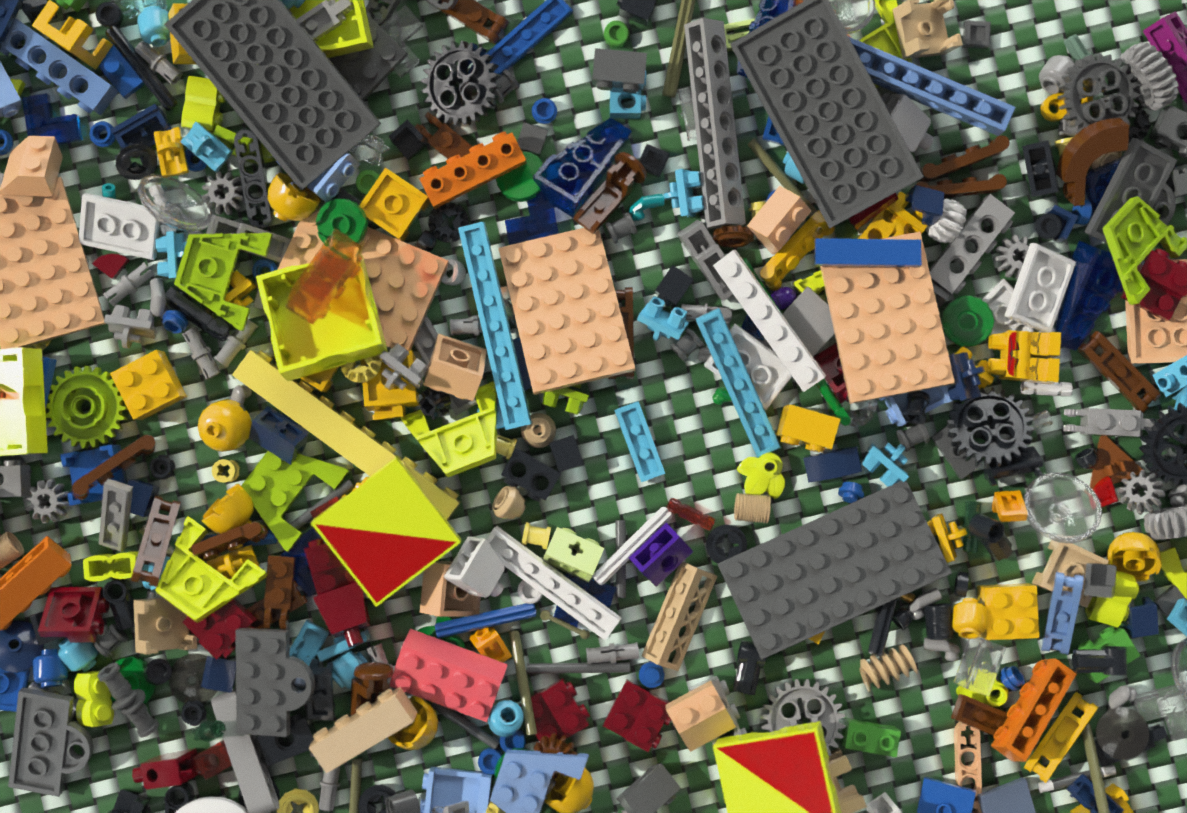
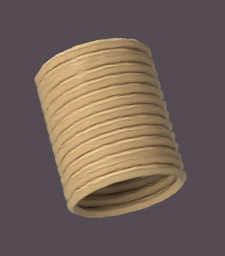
[734,493,771,523]
[0,532,24,570]

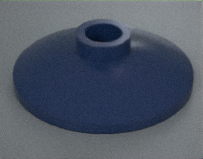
[0,621,44,673]

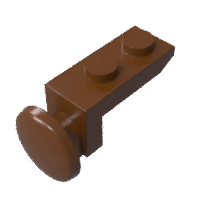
[573,152,647,234]
[351,662,394,716]

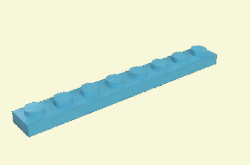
[458,222,532,430]

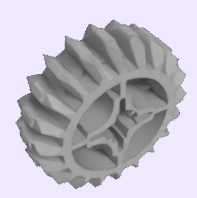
[1120,42,1178,111]
[1144,504,1187,540]

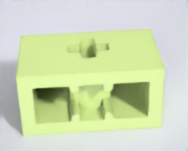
[543,527,604,582]

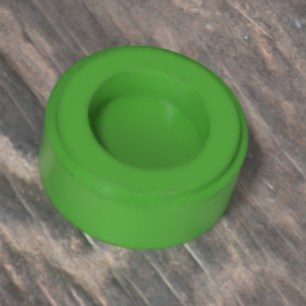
[604,20,629,48]
[356,170,379,196]

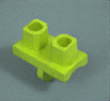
[542,384,589,415]

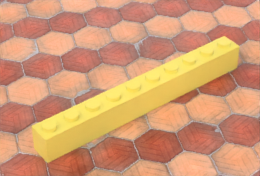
[232,350,461,521]

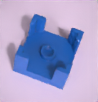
[60,445,127,506]

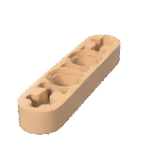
[954,722,982,813]

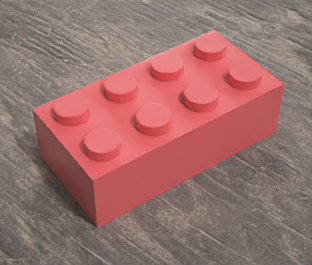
[390,628,508,722]

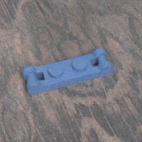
[1041,572,1084,655]

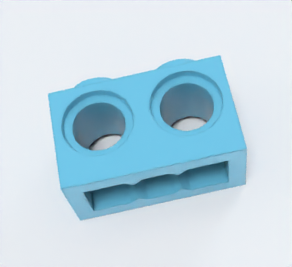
[610,70,646,119]

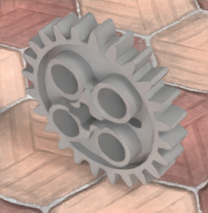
[761,679,846,756]

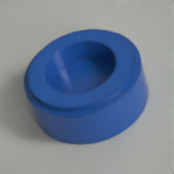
[1072,199,1092,225]
[500,729,526,752]
[478,747,503,775]

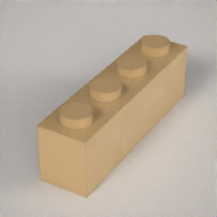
[309,687,418,773]

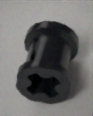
[903,391,930,424]

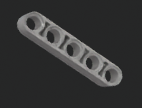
[211,689,279,813]

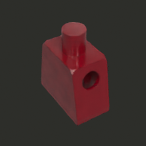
[313,582,370,648]
[132,748,201,790]

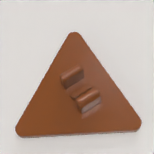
[1089,435,1143,490]

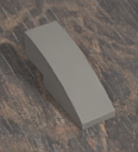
[206,215,291,263]
[677,220,733,301]

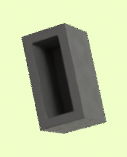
[592,48,647,93]
[616,763,681,813]

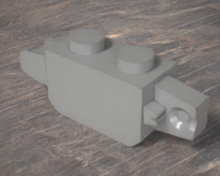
[1063,408,1158,437]

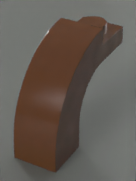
[1057,118,1129,206]

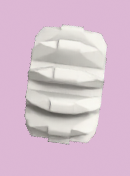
[926,198,967,243]

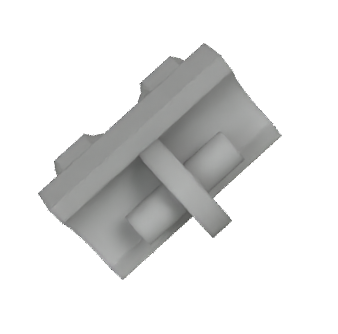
[104,305,157,349]
[379,344,429,390]

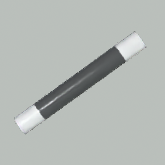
[1038,764,1116,793]

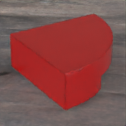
[1090,476,1119,510]

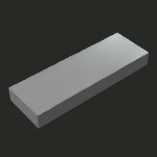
[99,479,133,552]

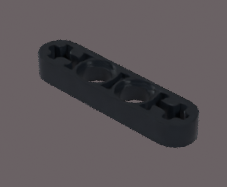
[234,127,273,229]

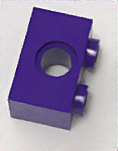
[629,523,694,587]

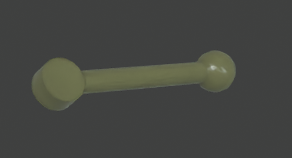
[540,610,590,639]

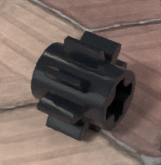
[419,388,452,420]

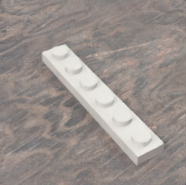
[713,250,826,392]
[486,526,621,640]

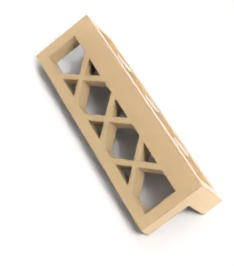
[642,562,717,671]

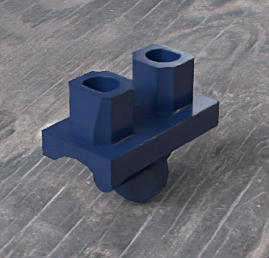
[948,352,985,401]

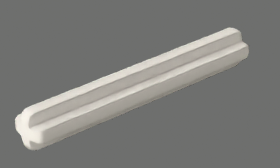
[592,507,673,585]

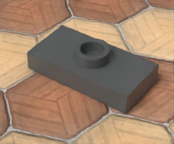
[930,426,983,479]

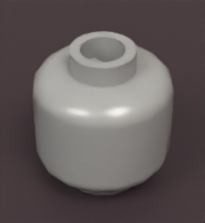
[1039,55,1075,94]

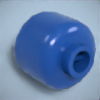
[32,649,69,688]

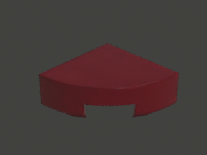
[92,254,130,280]

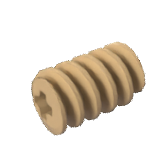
[859,644,918,692]

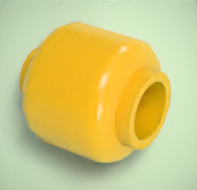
[952,598,987,639]

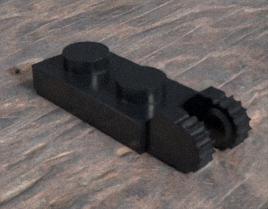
[165,287,230,342]

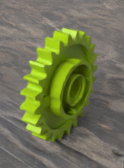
[46,366,128,448]

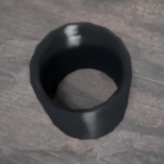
[924,603,955,640]

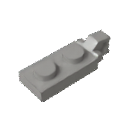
[297,0,354,42]

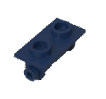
[1066,773,1124,813]

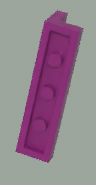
[1143,11,1187,104]

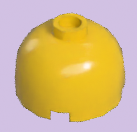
[267,172,321,222]
[198,399,252,452]
[202,483,254,534]
[1107,532,1162,582]
[388,696,439,750]
[544,768,594,813]

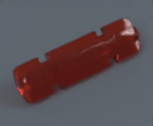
[666,498,715,530]

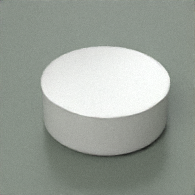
[517,580,543,604]

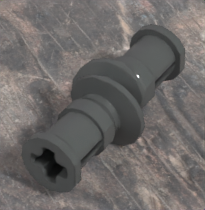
[97,663,159,738]

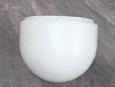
[441,259,466,285]

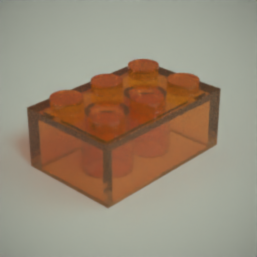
[286,228,362,325]

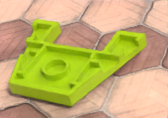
[1102,196,1187,305]
[174,233,273,331]
[241,451,350,552]

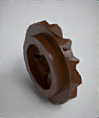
[713,225,754,248]

